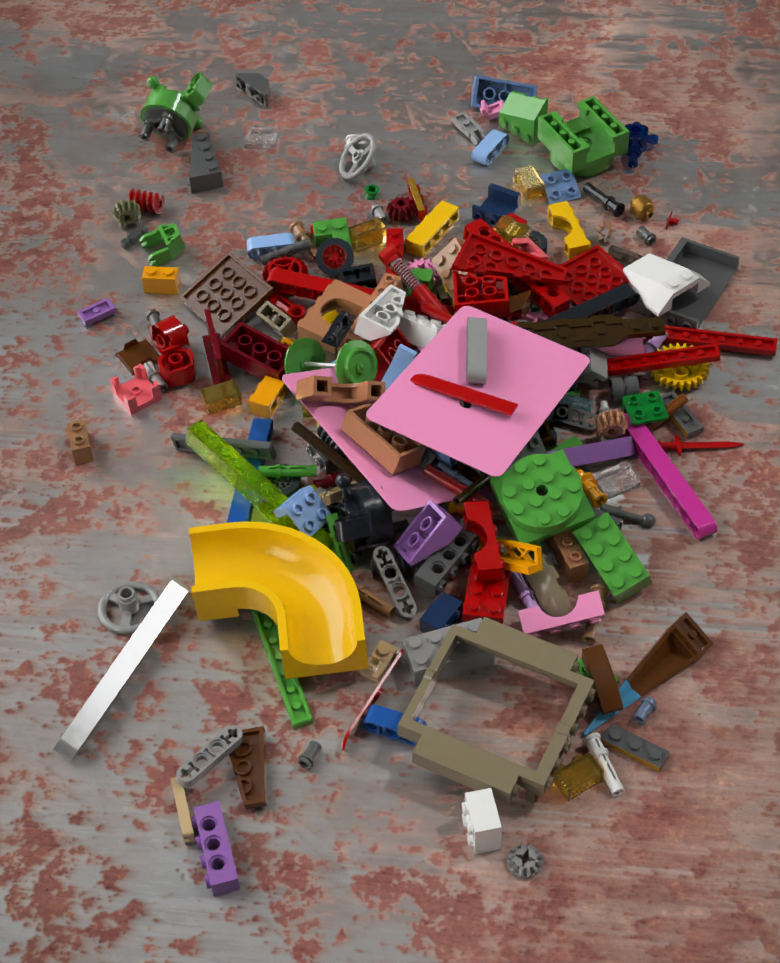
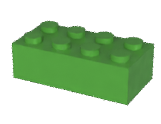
[573,512,652,604]

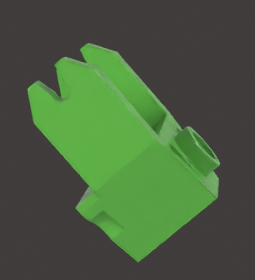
[139,223,186,267]

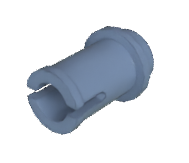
[633,697,657,725]

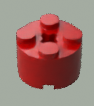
[150,315,190,354]
[157,345,196,388]

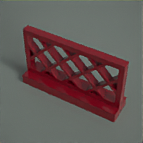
[202,309,232,391]

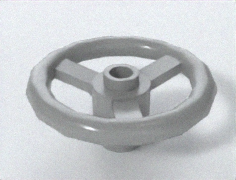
[339,133,377,180]
[98,581,160,634]

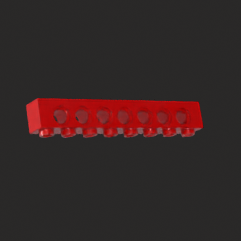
[463,218,571,317]

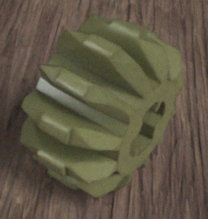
[113,198,141,227]

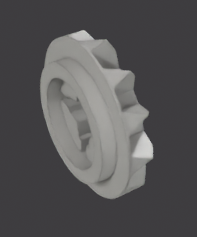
[507,843,543,878]

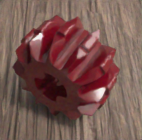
[387,196,415,223]

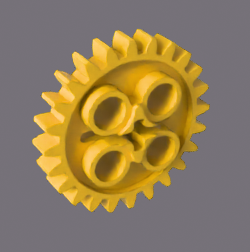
[651,343,710,391]

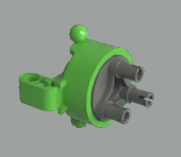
[139,72,212,153]

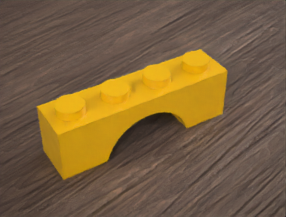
[547,201,591,260]

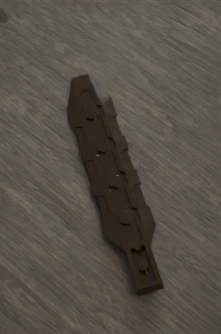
[513,315,666,349]

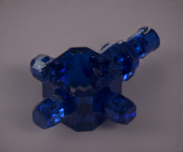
[625,121,658,168]

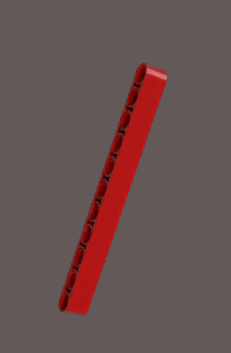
[266,268,455,320]

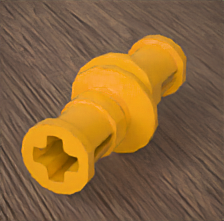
[574,466,608,508]

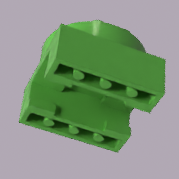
[538,96,630,177]
[490,449,596,555]

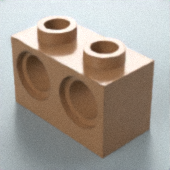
[66,420,94,465]

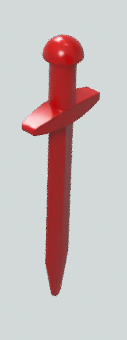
[657,435,744,456]

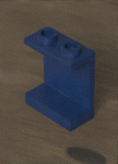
[472,183,521,227]

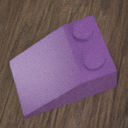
[393,499,463,566]

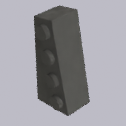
[189,132,223,193]

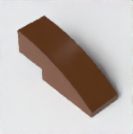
[581,644,623,715]

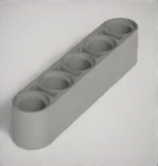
[466,317,487,384]

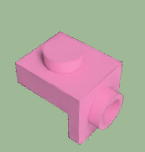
[480,100,504,121]

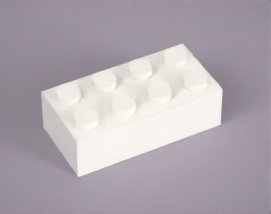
[398,310,446,348]

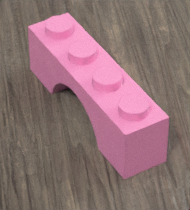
[518,590,606,638]

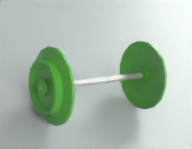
[285,338,377,384]

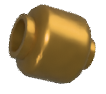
[630,195,655,220]

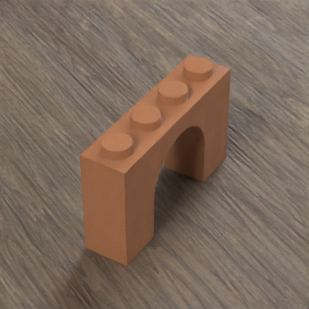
[297,279,371,354]
[296,375,386,405]

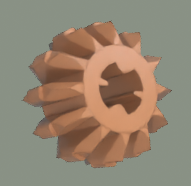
[595,409,628,439]

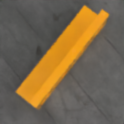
[470,537,543,575]

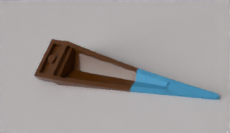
[582,612,714,736]

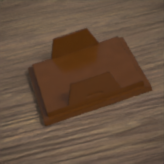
[115,339,160,376]

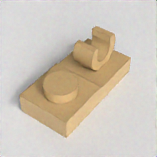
[360,640,399,683]

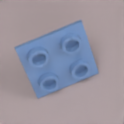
[540,169,581,204]

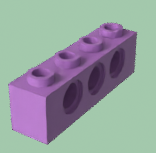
[191,801,240,896]

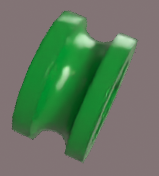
[365,185,379,200]

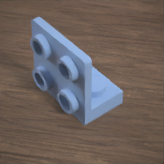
[273,485,331,536]

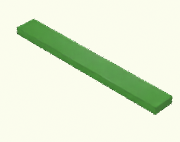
[251,609,314,730]

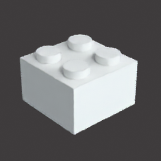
[461,788,502,854]

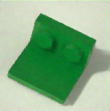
[621,390,669,426]

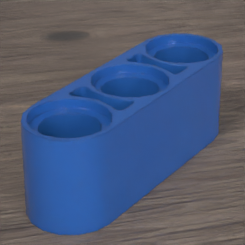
[362,705,427,746]

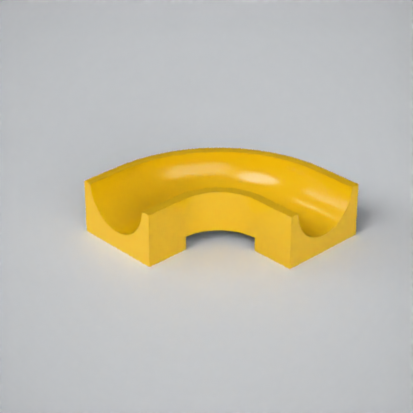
[189,522,369,679]

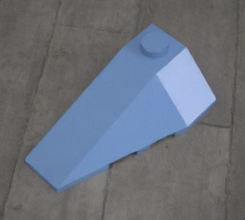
[471,75,538,108]

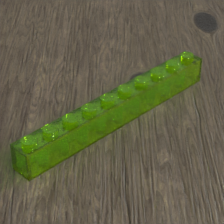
[186,419,334,551]

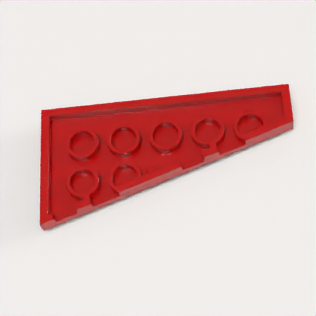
[451,230,569,285]

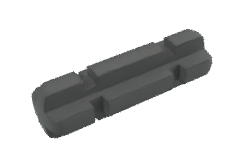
[120,225,149,249]

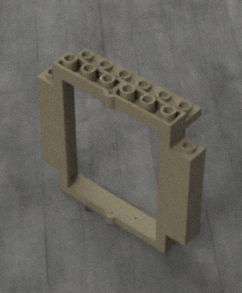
[398,617,596,804]

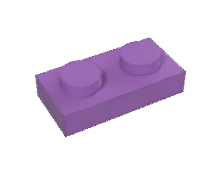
[77,298,117,326]

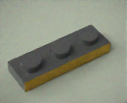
[661,391,704,439]
[601,723,670,772]

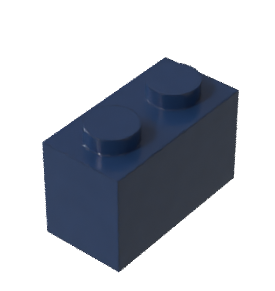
[419,591,463,633]

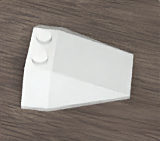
[623,253,711,317]

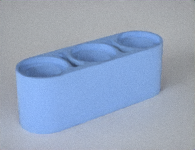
[471,129,509,166]
[246,233,296,260]

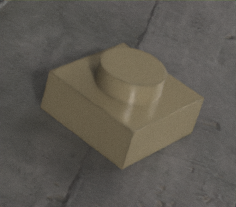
[436,286,450,305]

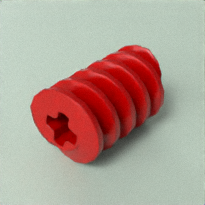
[128,189,165,214]

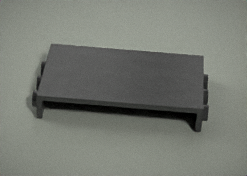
[637,237,740,329]

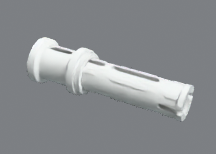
[582,732,625,797]

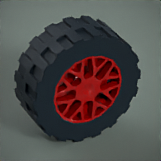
[315,238,354,276]

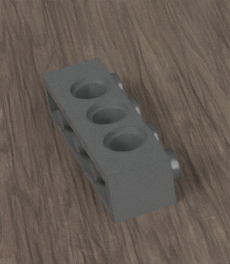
[414,521,480,598]

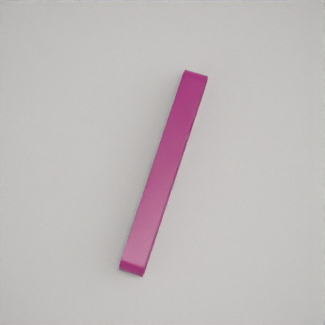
[622,413,717,539]

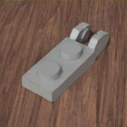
[451,112,487,145]

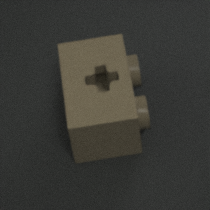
[256,300,297,338]

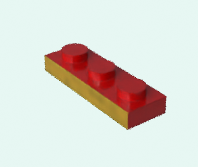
[407,178,428,223]

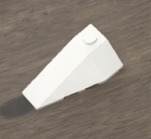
[354,284,406,341]

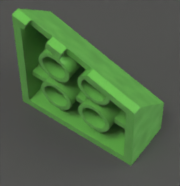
[499,91,548,146]

